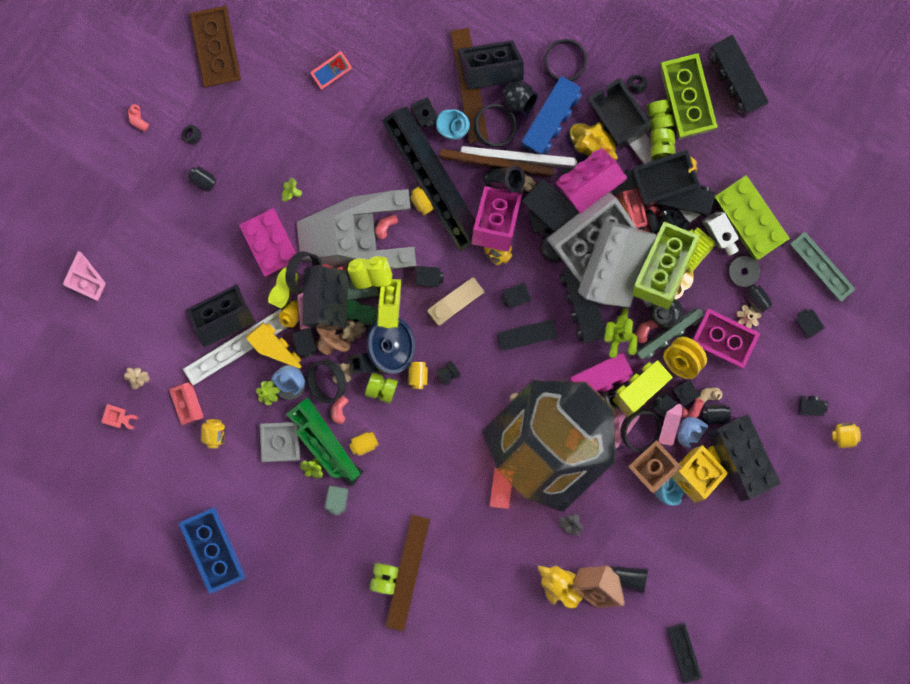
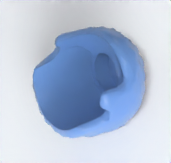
[271,365,305,395]
[677,417,708,448]

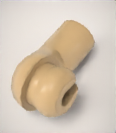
[697,387,723,405]

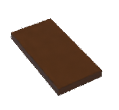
[189,5,242,88]

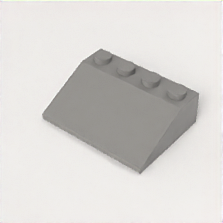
[547,192,637,284]
[578,220,657,307]

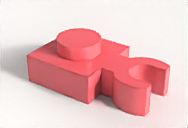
[102,404,138,429]

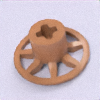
[315,327,351,355]

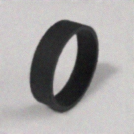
[545,39,587,82]
[473,104,517,148]
[285,251,322,294]
[306,359,347,403]
[620,409,663,453]

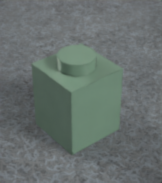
[325,485,349,515]

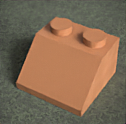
[628,440,682,494]
[572,565,624,608]

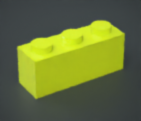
[378,279,401,328]
[612,360,673,417]

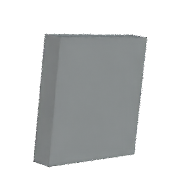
[260,422,300,462]

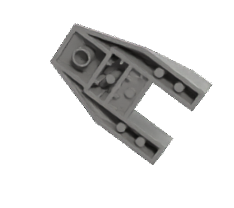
[297,189,416,270]

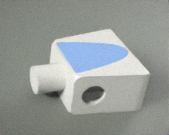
[701,211,739,256]

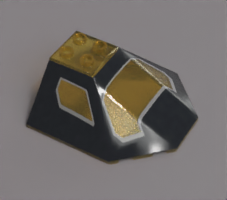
[482,380,616,512]

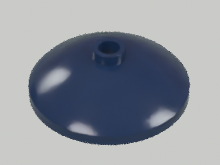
[367,318,415,374]

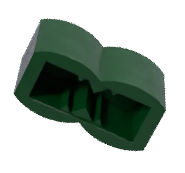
[347,299,379,326]

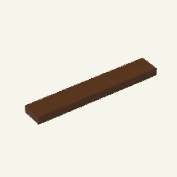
[450,28,489,144]
[438,149,554,178]
[386,514,430,631]

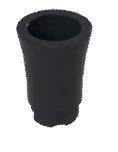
[482,166,525,193]
[609,566,648,595]

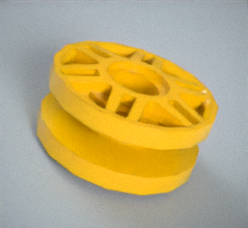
[663,337,707,379]

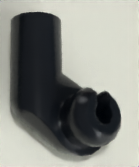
[645,209,660,233]

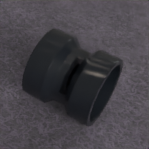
[435,361,462,386]

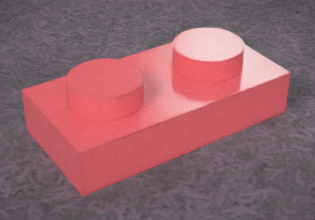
[490,468,514,509]

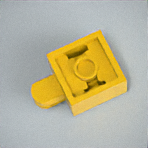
[671,445,728,503]

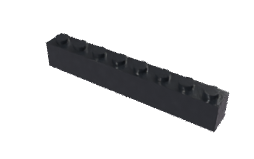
[381,106,476,252]
[561,157,715,216]

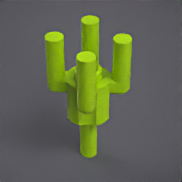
[605,307,638,358]

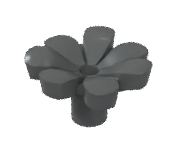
[559,514,583,536]

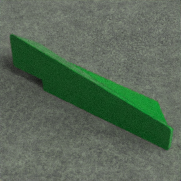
[286,398,360,481]

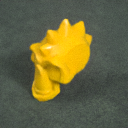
[569,122,617,161]
[538,565,583,608]

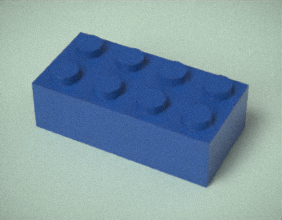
[521,76,582,155]
[179,507,247,594]

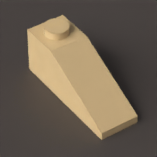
[427,277,484,326]

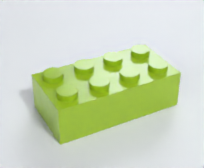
[659,53,718,140]
[713,175,790,261]
[633,222,700,310]

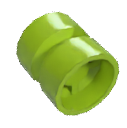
[645,99,675,132]
[650,128,676,161]
[365,372,398,404]
[369,563,399,594]

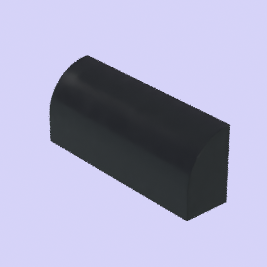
[523,179,579,232]

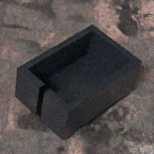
[588,78,652,151]
[631,149,700,207]
[302,265,348,331]

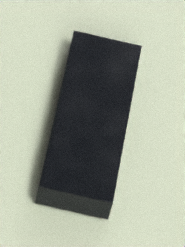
[497,319,558,351]
[667,622,702,684]

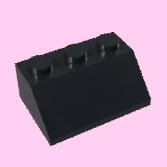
[458,40,524,89]
[186,284,255,348]

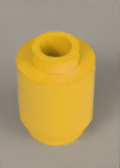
[409,186,434,216]
[279,300,300,327]
[408,362,428,389]
[349,431,379,456]

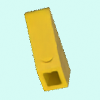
[246,322,301,368]

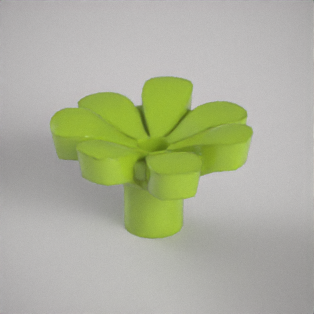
[282,177,302,202]
[256,380,280,406]
[300,458,323,479]

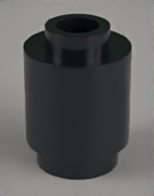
[188,166,217,193]
[745,284,772,313]
[702,404,731,424]

